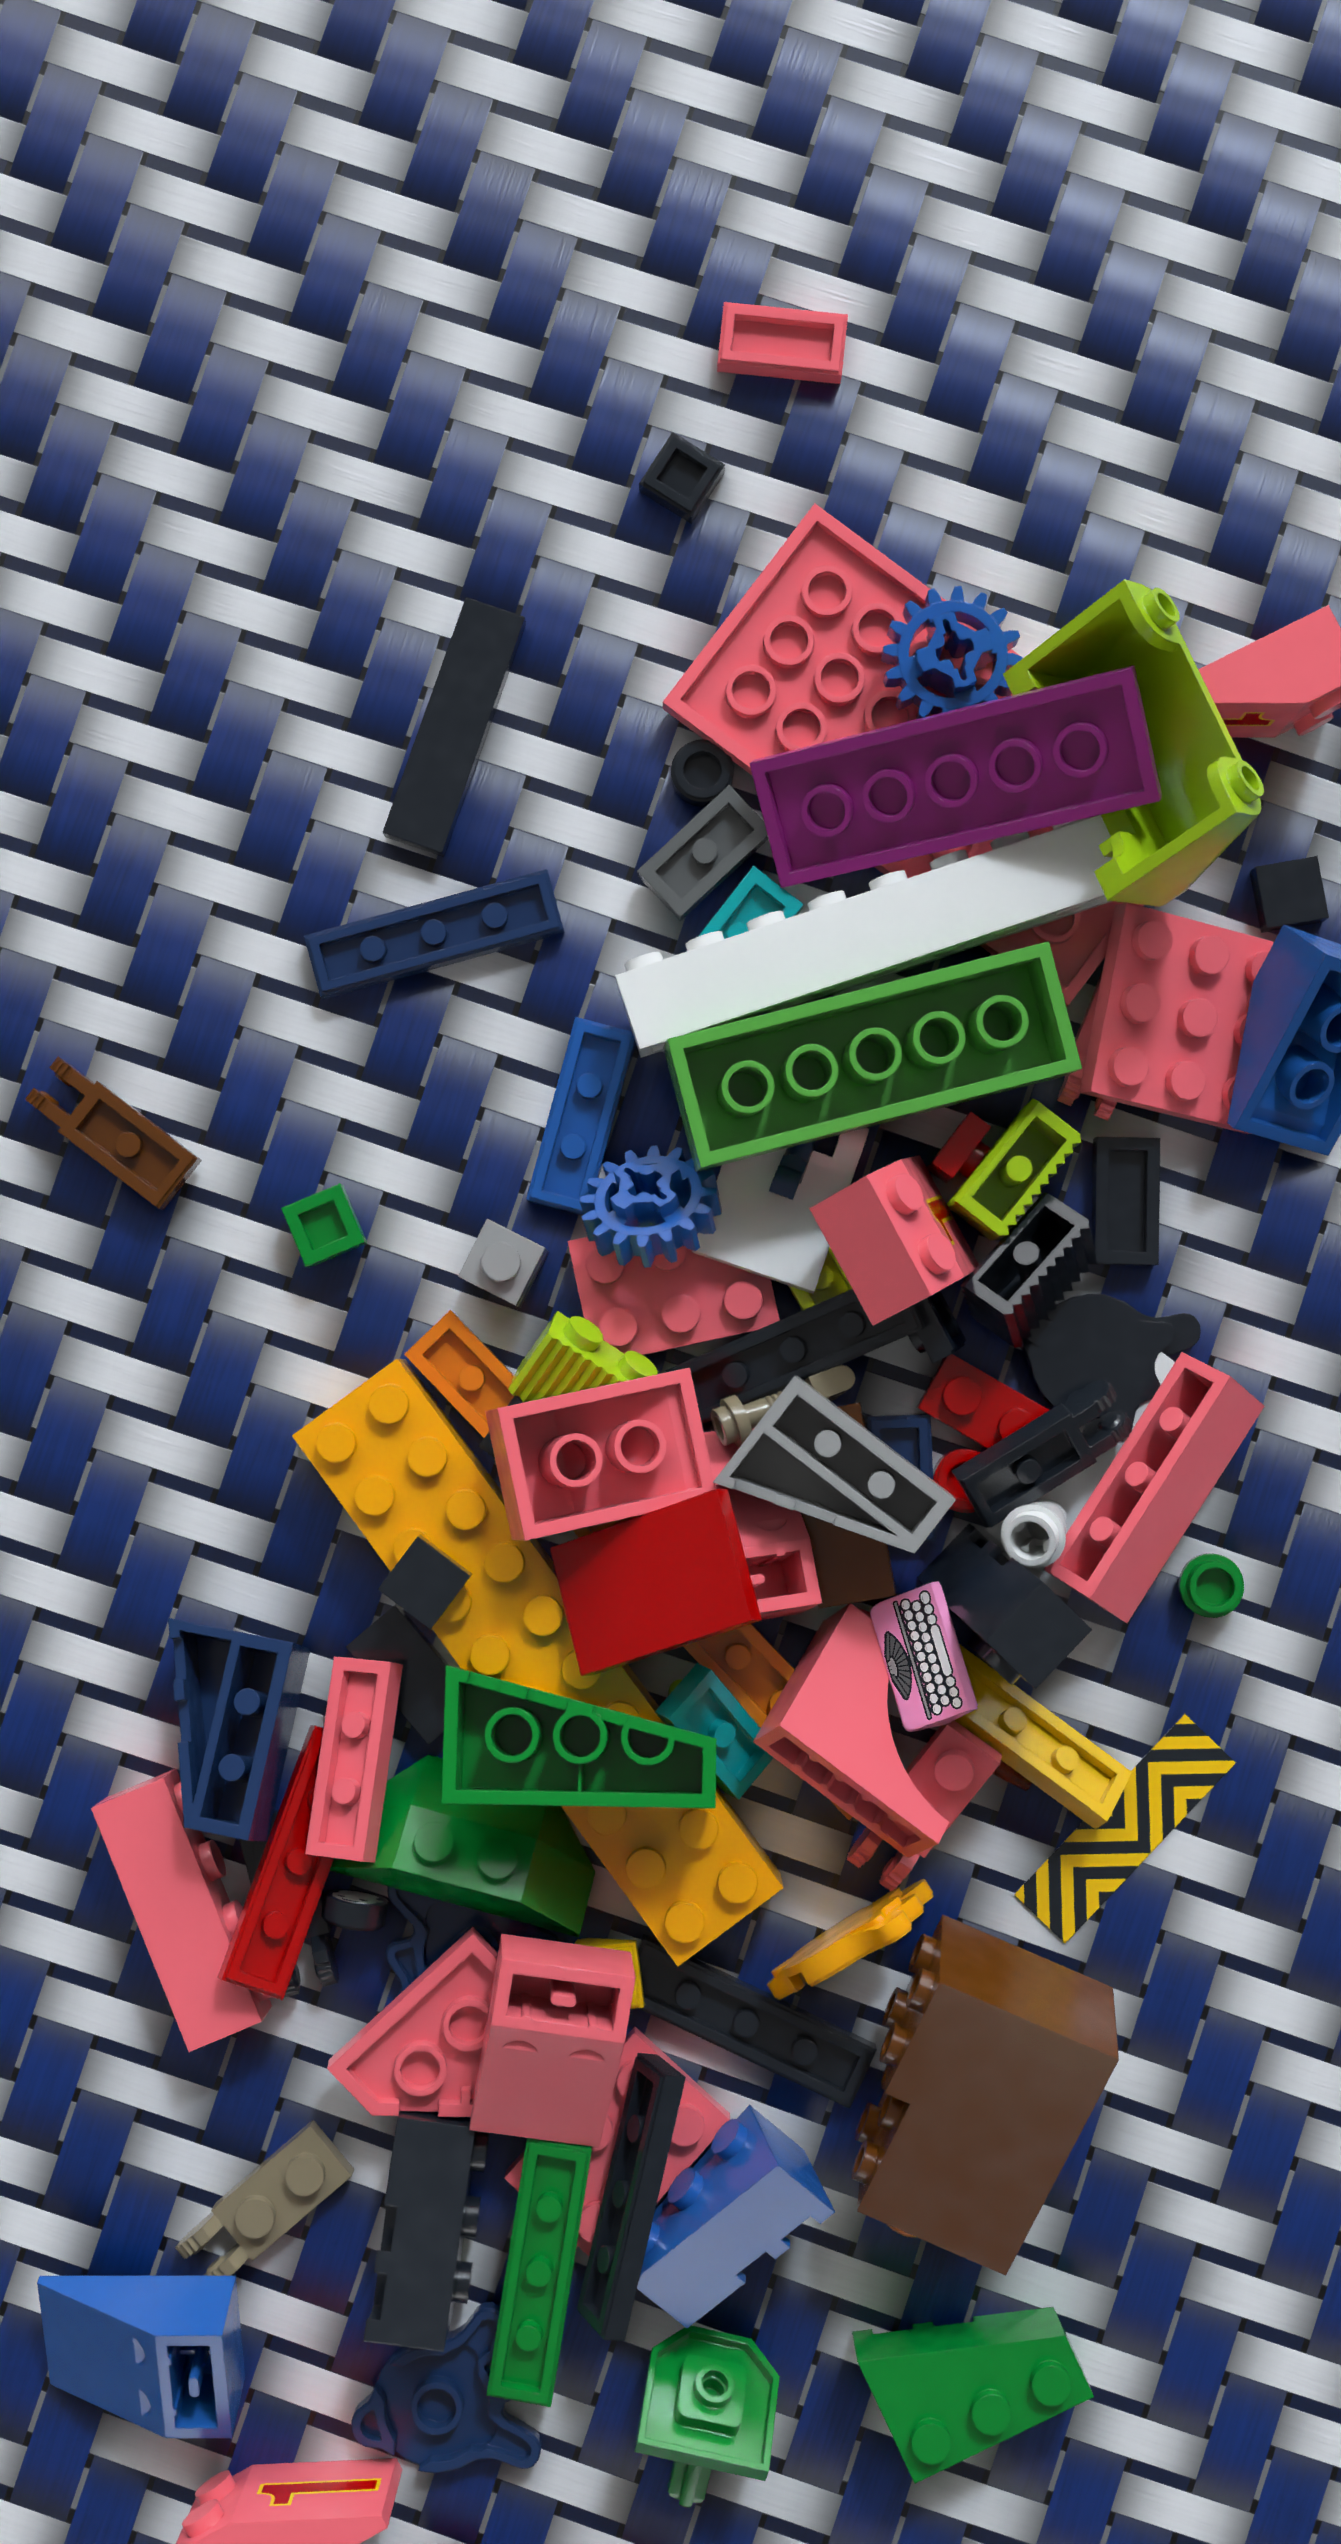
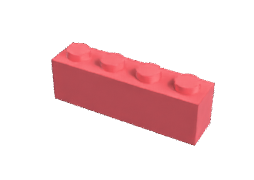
[1044,1352,1265,1623]
[91,1768,273,2052]

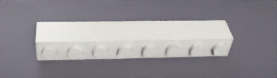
[615,815,1112,1058]

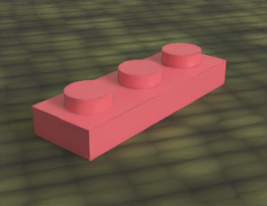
[305,1656,403,1863]

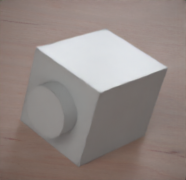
[458,1219,549,1308]

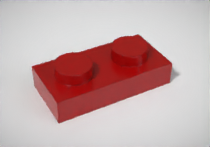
[916,1354,1049,1449]

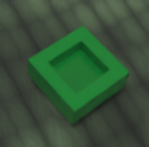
[281,1183,367,1268]

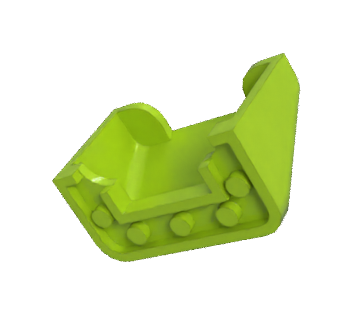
[1003,579,1264,907]

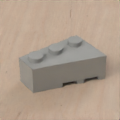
[713,1376,956,1554]

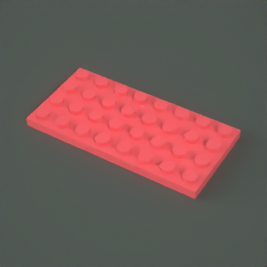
[662,503,1144,1008]

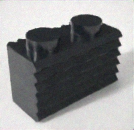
[960,1193,1097,1348]

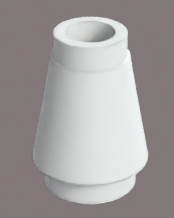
[1001,1499,1067,1568]

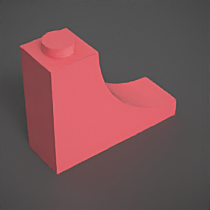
[753,1603,950,1858]

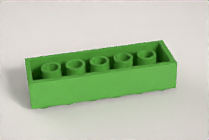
[663,941,1082,1172]

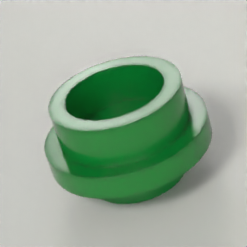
[1178,1553,1244,1618]

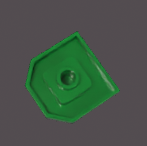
[634,2325,780,2508]

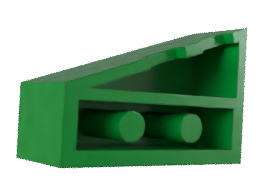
[852,2307,1094,2484]

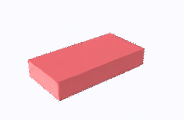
[717,302,848,384]

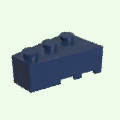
[168,1618,310,1841]

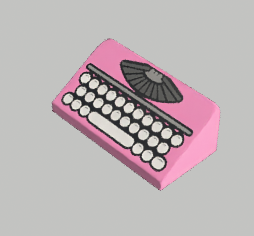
[870,1581,978,1732]

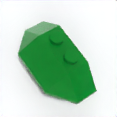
[330,1755,595,1937]

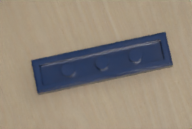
[304,869,565,1000]

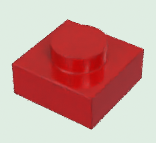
[927,1112,991,1183]

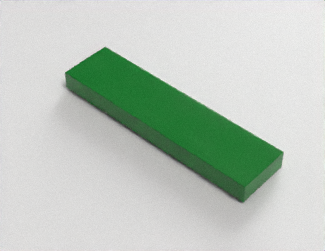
[486,2138,593,2407]

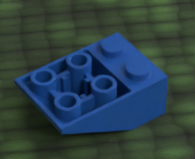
[37,2275,245,2438]

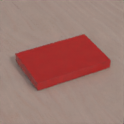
[550,1489,762,1676]

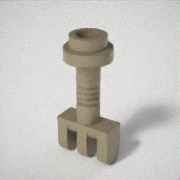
[711,1365,855,1447]

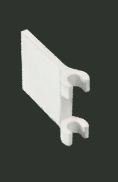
[692,1128,869,1294]

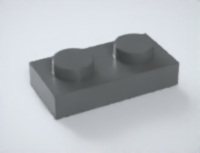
[637,785,768,921]

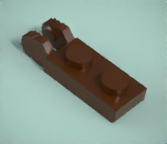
[25,1056,202,1210]

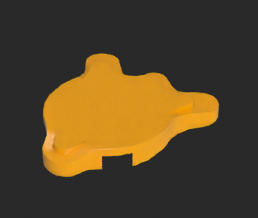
[767,1879,933,2000]

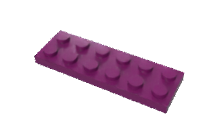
[749,665,1162,888]

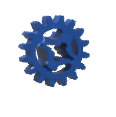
[881,586,1023,719]
[580,1145,722,1268]

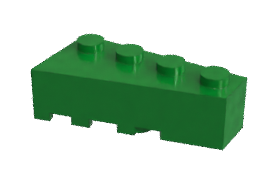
[441,1665,717,1808]

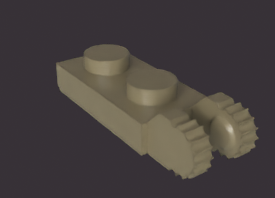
[176,2120,354,2276]

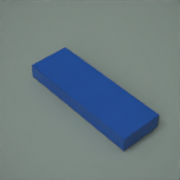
[526,1017,635,1216]

